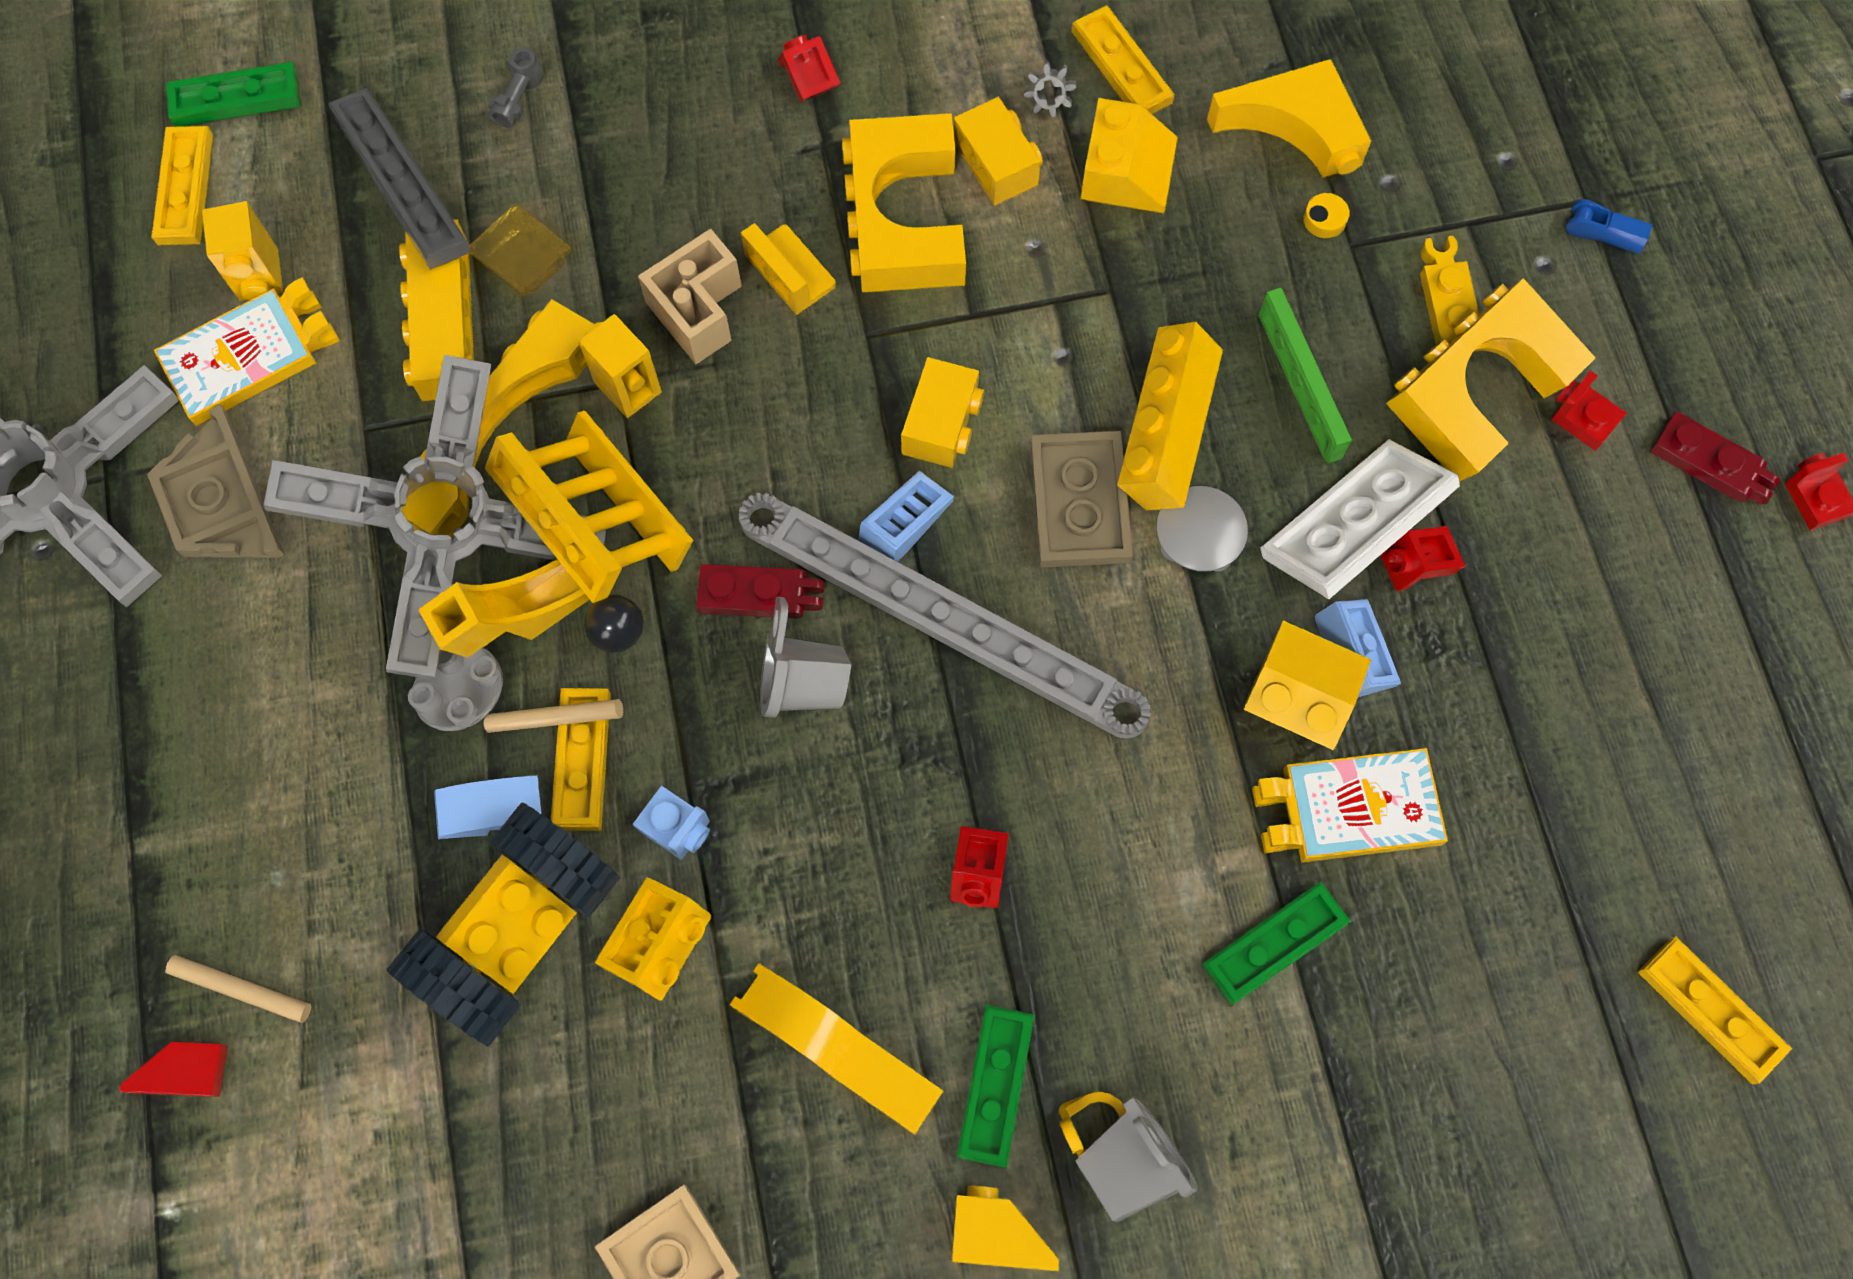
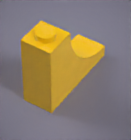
[1207,59,1371,177]

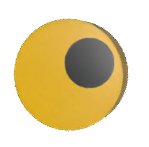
[1303,193,1349,238]

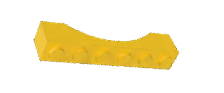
[402,299,594,538]

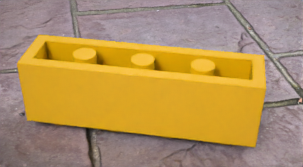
[399,219,474,402]
[1117,322,1223,511]

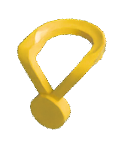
[1059,1092,1127,1157]

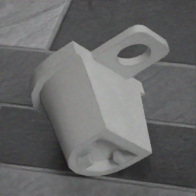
[760,597,852,718]
[1075,1098,1198,1222]

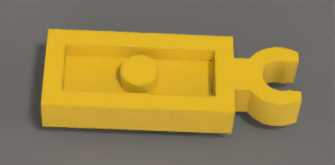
[1420,236,1479,344]

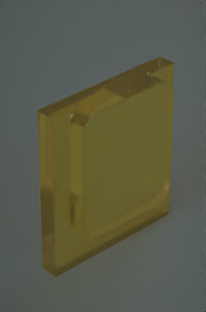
[469,203,572,297]

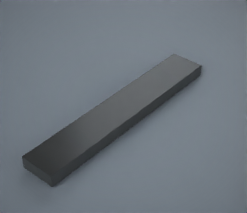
[328,88,471,270]

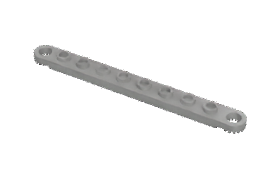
[739,493,1151,739]

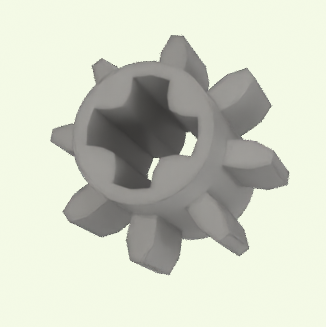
[1024,60,1076,118]

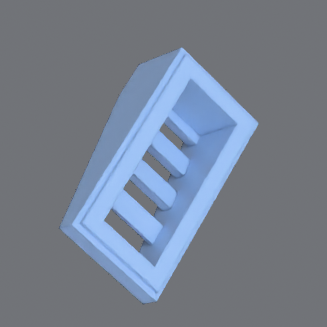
[858,471,954,562]

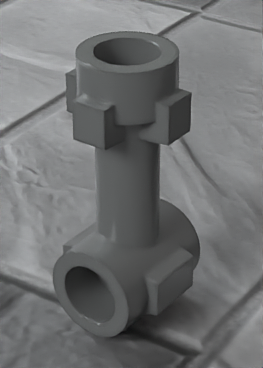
[488,48,544,128]

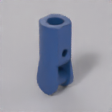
[1566,199,1652,254]

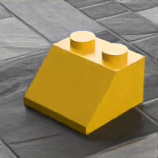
[1080,98,1178,213]
[1243,621,1371,750]

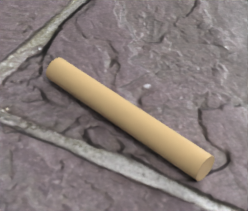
[484,699,623,733]
[165,955,311,1023]

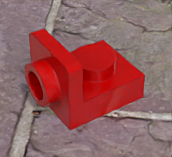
[777,35,841,103]
[1551,371,1627,451]
[1785,453,1853,531]
[1380,526,1465,591]
[950,826,1009,908]

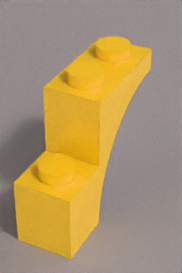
[418,559,590,658]

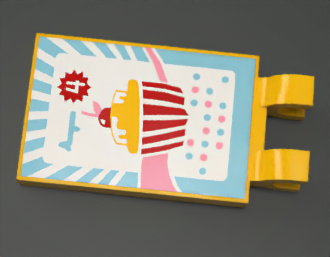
[154,277,340,426]
[1252,748,1448,863]

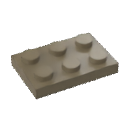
[1030,431,1133,568]

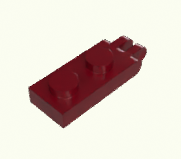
[1650,411,1780,504]
[696,564,824,619]

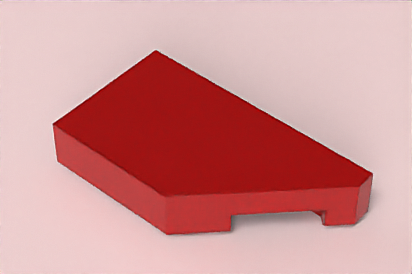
[119,1042,228,1097]

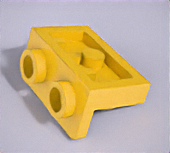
[595,877,711,1001]

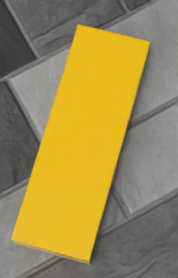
[1071,5,1175,114]
[152,126,213,245]
[551,688,611,831]
[1638,937,1792,1085]

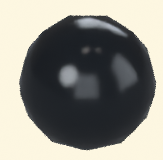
[584,594,644,653]

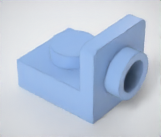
[632,785,710,860]

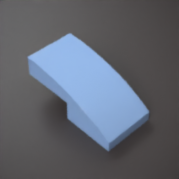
[434,776,541,839]

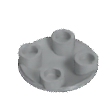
[1156,486,1248,571]
[408,648,503,731]

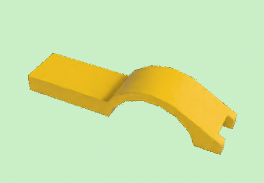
[730,963,943,1135]

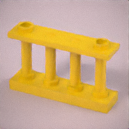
[484,410,693,603]

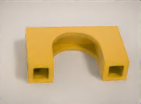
[842,113,966,292]
[1386,278,1595,482]

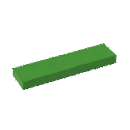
[1258,288,1352,464]

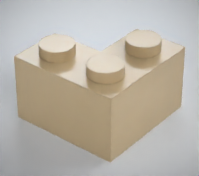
[638,229,742,364]

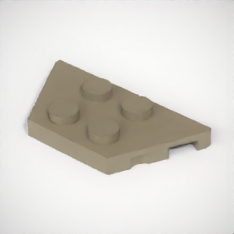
[147,404,284,558]

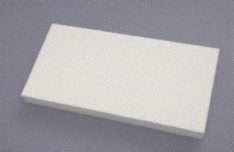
[1260,439,1460,599]

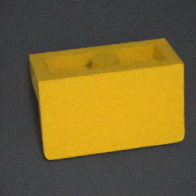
[741,223,836,315]

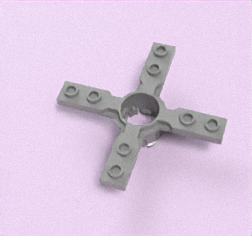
[263,355,606,680]
[0,365,179,608]

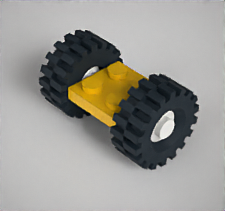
[386,802,620,1047]

